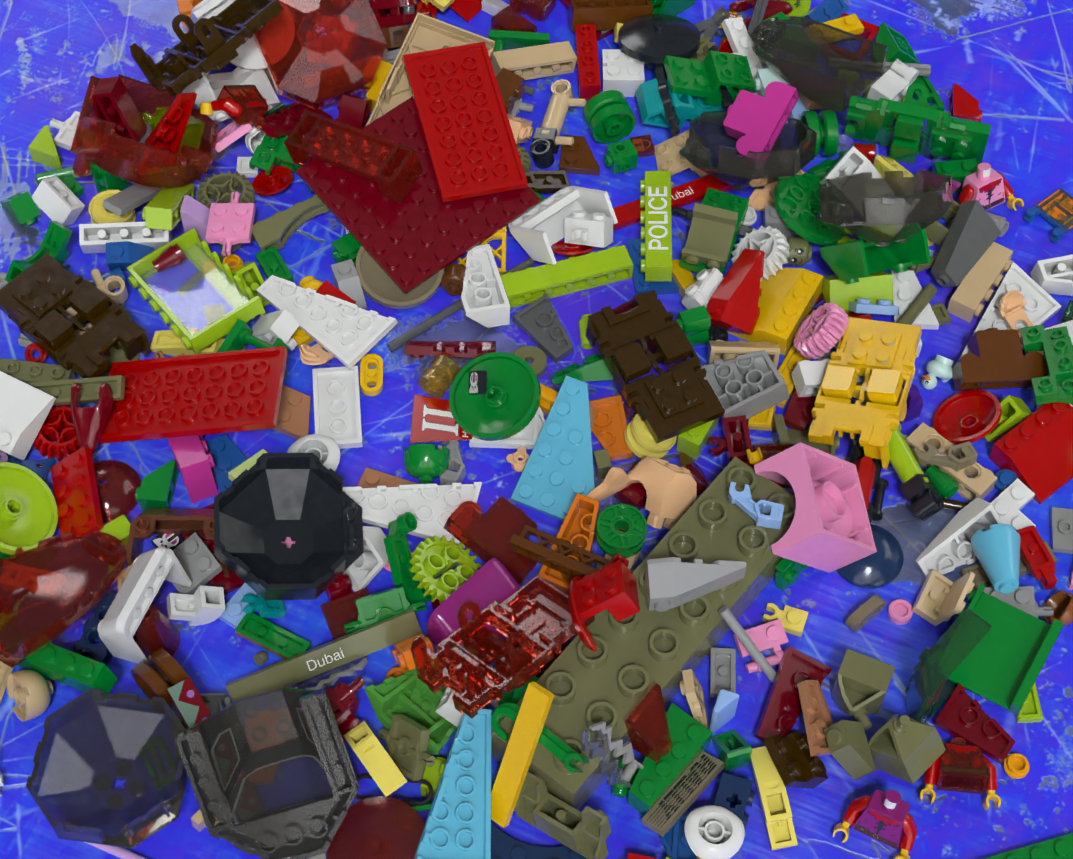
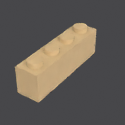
[491,41,577,80]
[947,242,1014,323]

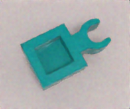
[241,594,286,619]

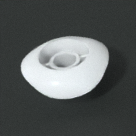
[287,434,340,471]
[684,805,745,859]

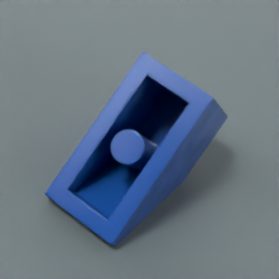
[106,241,154,271]

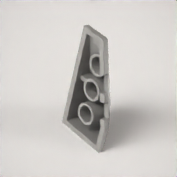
[644,557,747,612]

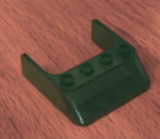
[905,609,991,724]

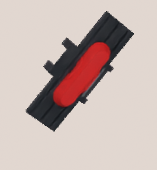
[849,440,889,525]

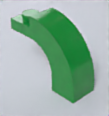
[5,221,73,283]

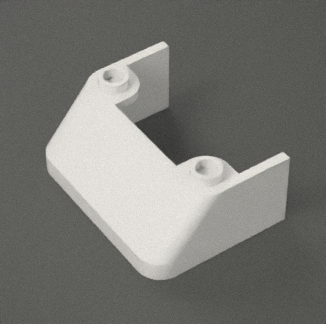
[508,186,618,265]
[97,547,192,664]

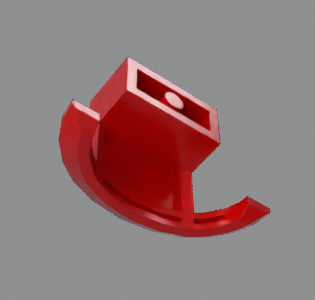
[568,559,640,652]

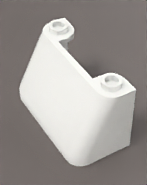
[182,67,280,122]

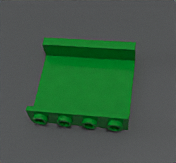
[934,583,1064,715]

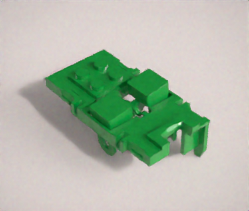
[844,83,991,164]

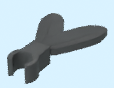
[694,6,730,42]

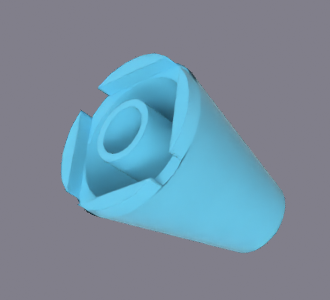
[971,524,1021,594]

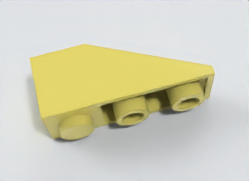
[343,721,407,797]

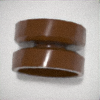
[131,647,189,713]

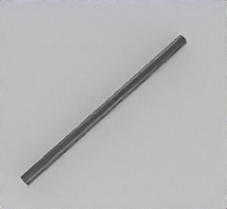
[387,257,534,352]

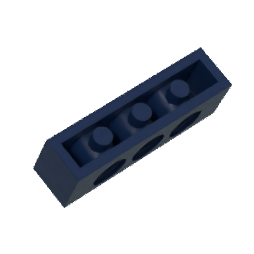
[67,590,117,689]

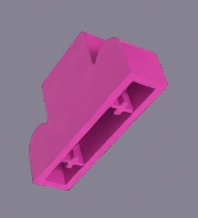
[723,81,799,169]

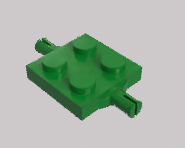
[343,586,427,634]

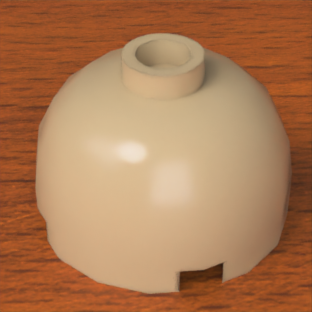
[6,669,53,722]

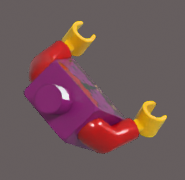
[833,790,917,859]

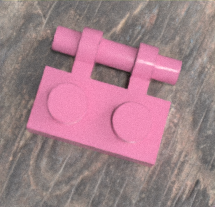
[733,619,789,674]

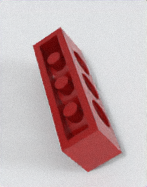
[575,24,601,102]

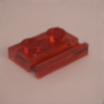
[320,588,369,640]

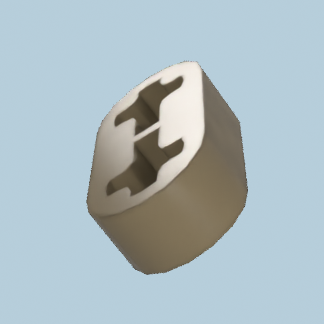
[845,594,886,633]

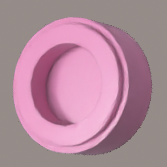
[887,599,913,625]

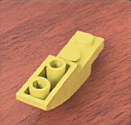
[750,746,798,851]

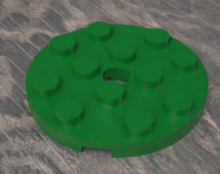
[773,171,851,246]

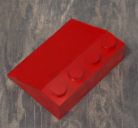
[989,402,1073,504]

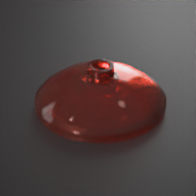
[94,460,141,523]

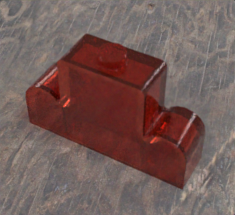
[444,497,537,586]

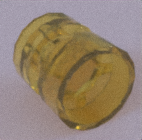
[418,355,460,398]

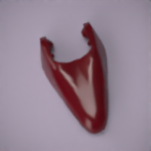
[729,0,793,31]
[71,383,113,454]

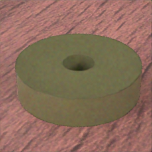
[513,346,547,378]

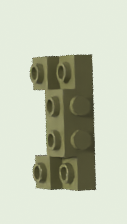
[515,772,611,859]

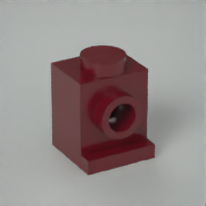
[325,573,355,607]

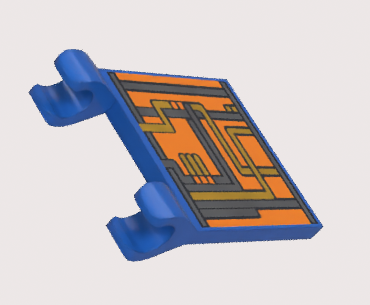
[1023,188,1073,244]

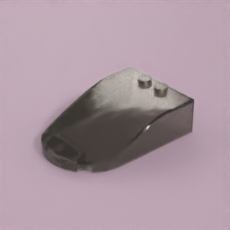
[751,16,888,113]

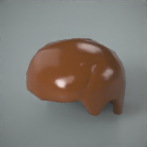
[1042,590,1073,627]

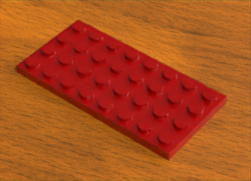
[402,42,528,202]
[99,346,288,444]

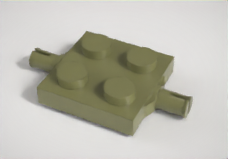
[378,714,436,781]

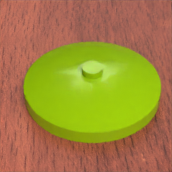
[0,462,58,555]

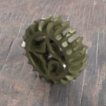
[197,170,255,209]

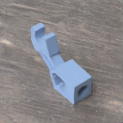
[728,482,784,529]

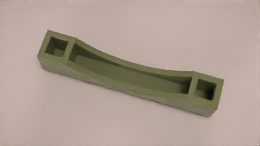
[252,194,330,252]

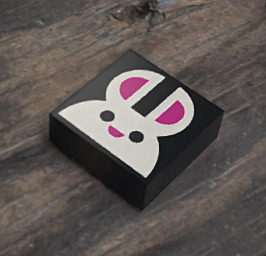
[469,370,487,395]
[151,534,184,551]

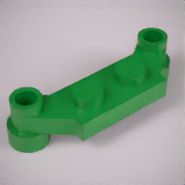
[383,512,432,604]

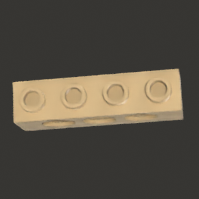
[906,422,998,502]

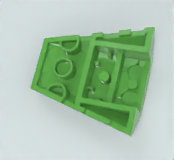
[365,655,479,755]

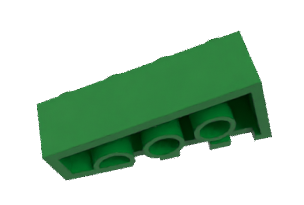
[627,703,713,815]

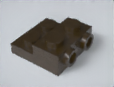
[763,732,828,789]

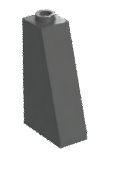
[931,200,1001,287]

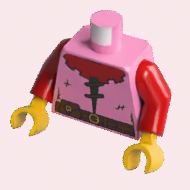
[958,163,1024,211]

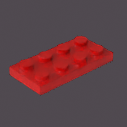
[51,446,104,550]

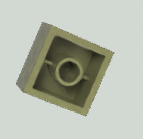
[831,649,895,730]
[868,714,946,784]

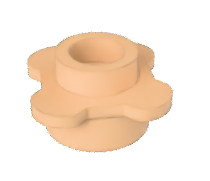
[506,447,530,472]

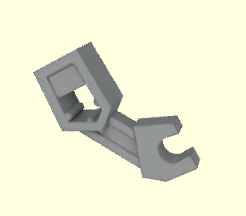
[438,440,466,485]

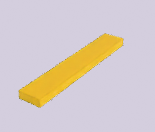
[491,681,554,828]

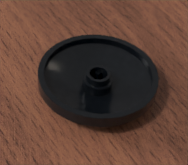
[618,14,700,64]

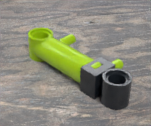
[889,423,945,521]

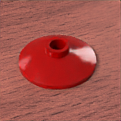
[252,166,293,196]
[551,240,595,258]

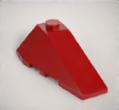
[138,92,197,174]
[706,248,765,335]

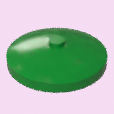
[449,352,541,441]

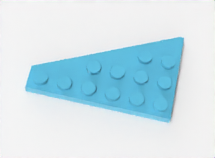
[511,376,595,522]

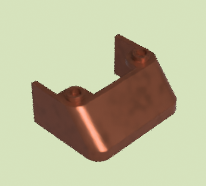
[126,508,231,577]

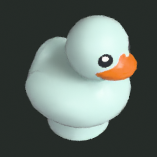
[921,354,954,390]

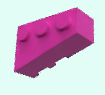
[167,435,218,503]

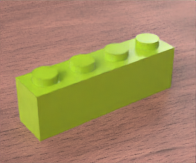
[142,182,194,231]

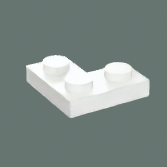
[991,478,1036,530]

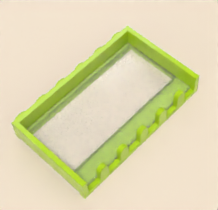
[126,228,265,355]

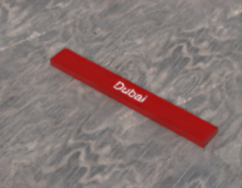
[613,163,758,231]

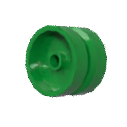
[583,90,636,144]
[800,109,839,157]

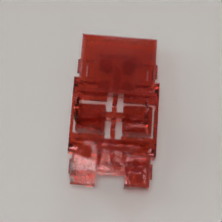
[410,575,595,719]

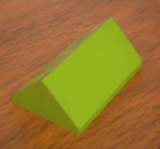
[822,271,893,313]

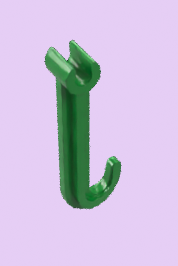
[491,703,589,773]

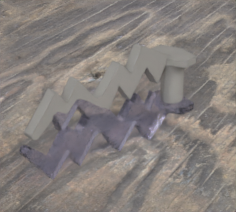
[284,655,368,699]
[581,721,644,788]

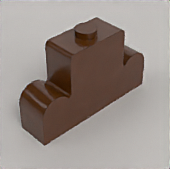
[952,328,1048,391]

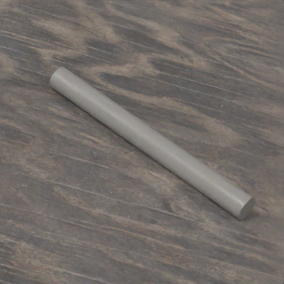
[719,606,777,684]

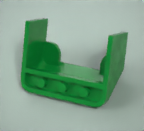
[820,228,931,284]

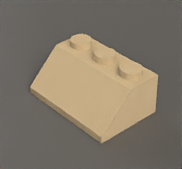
[707,340,780,368]

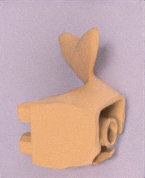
[586,456,697,530]

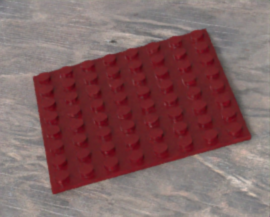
[296,96,541,294]

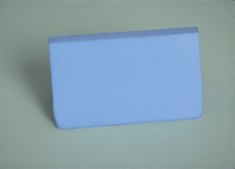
[709,689,739,733]

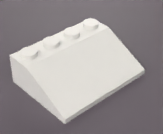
[0,371,56,461]

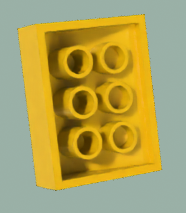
[727,268,824,356]

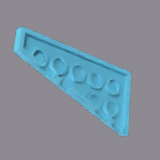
[414,708,492,859]

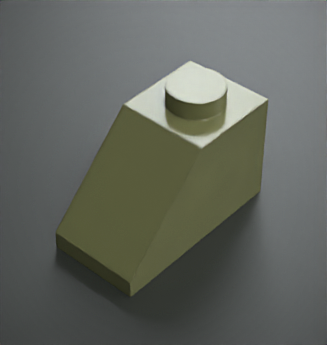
[824,720,876,780]

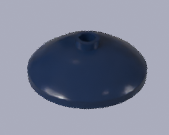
[836,524,904,589]

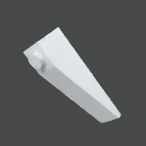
[461,244,510,328]
[915,497,1003,578]

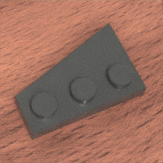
[513,293,573,363]

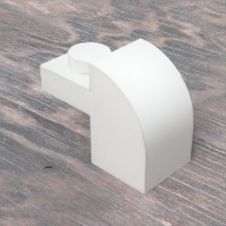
[167,585,225,626]

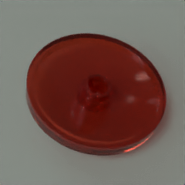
[327,796,426,859]

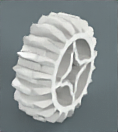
[731,225,790,282]

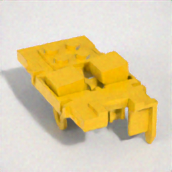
[808,317,922,470]

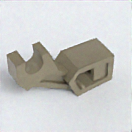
[912,441,978,472]

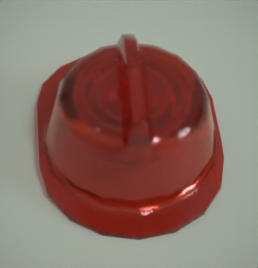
[678,452,709,497]

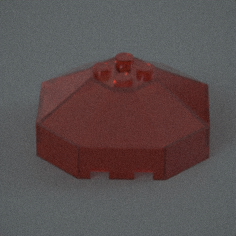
[254,0,387,110]

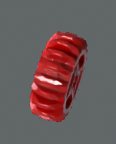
[33,405,80,462]

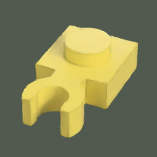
[762,603,809,637]

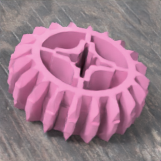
[793,302,849,360]

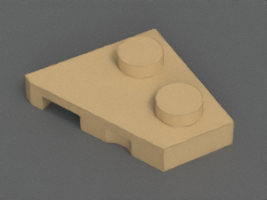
[680,669,709,729]

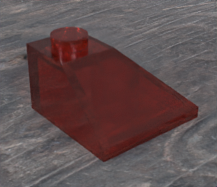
[625,684,672,763]

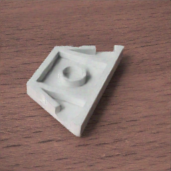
[469,407,546,449]

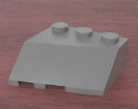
[701,350,790,420]

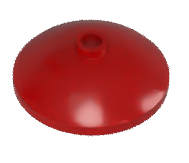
[932,389,1002,444]

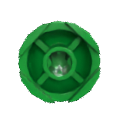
[403,444,450,484]

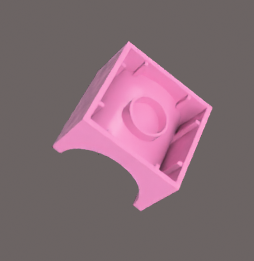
[754,442,877,573]

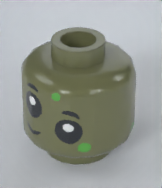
[786,237,812,267]

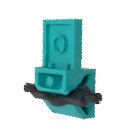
[635,64,726,135]

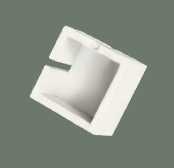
[601,49,645,97]

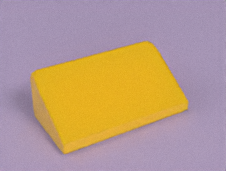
[672,260,697,299]

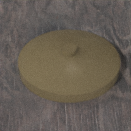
[356,246,444,309]

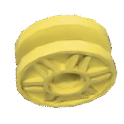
[89,190,137,224]
[624,413,677,459]

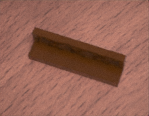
[509,525,612,578]

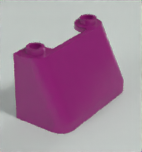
[426,557,537,672]

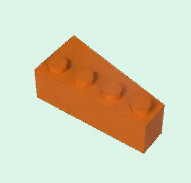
[538,493,600,598]

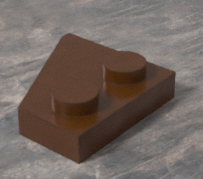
[559,135,600,176]

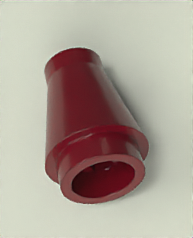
[152,243,186,273]

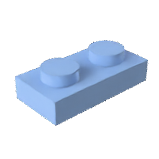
[848,298,899,315]
[219,583,257,629]

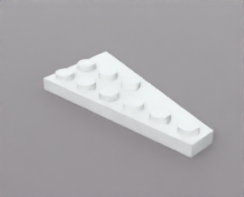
[959,262,1062,359]
[256,275,398,369]
[342,482,482,549]

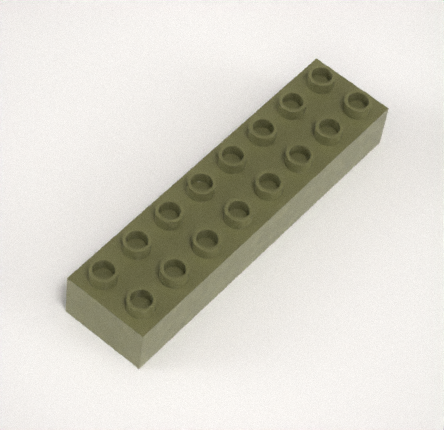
[491,457,796,810]

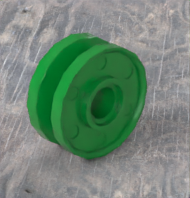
[596,504,647,558]

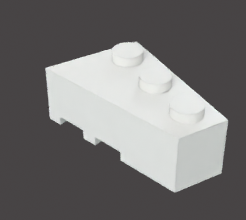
[1030,254,1073,296]

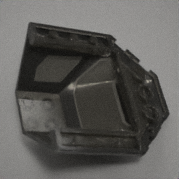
[174,688,360,859]

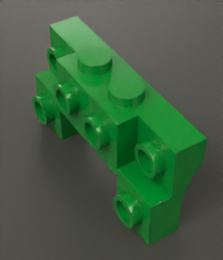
[249,134,326,194]
[1020,324,1073,405]

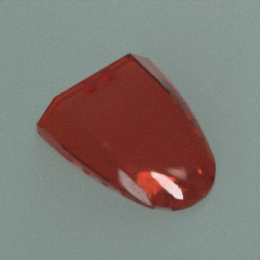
[0,531,127,668]

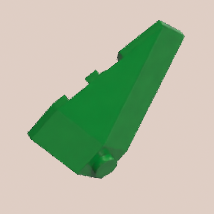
[549,354,614,384]

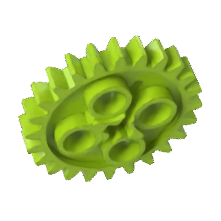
[409,535,482,604]

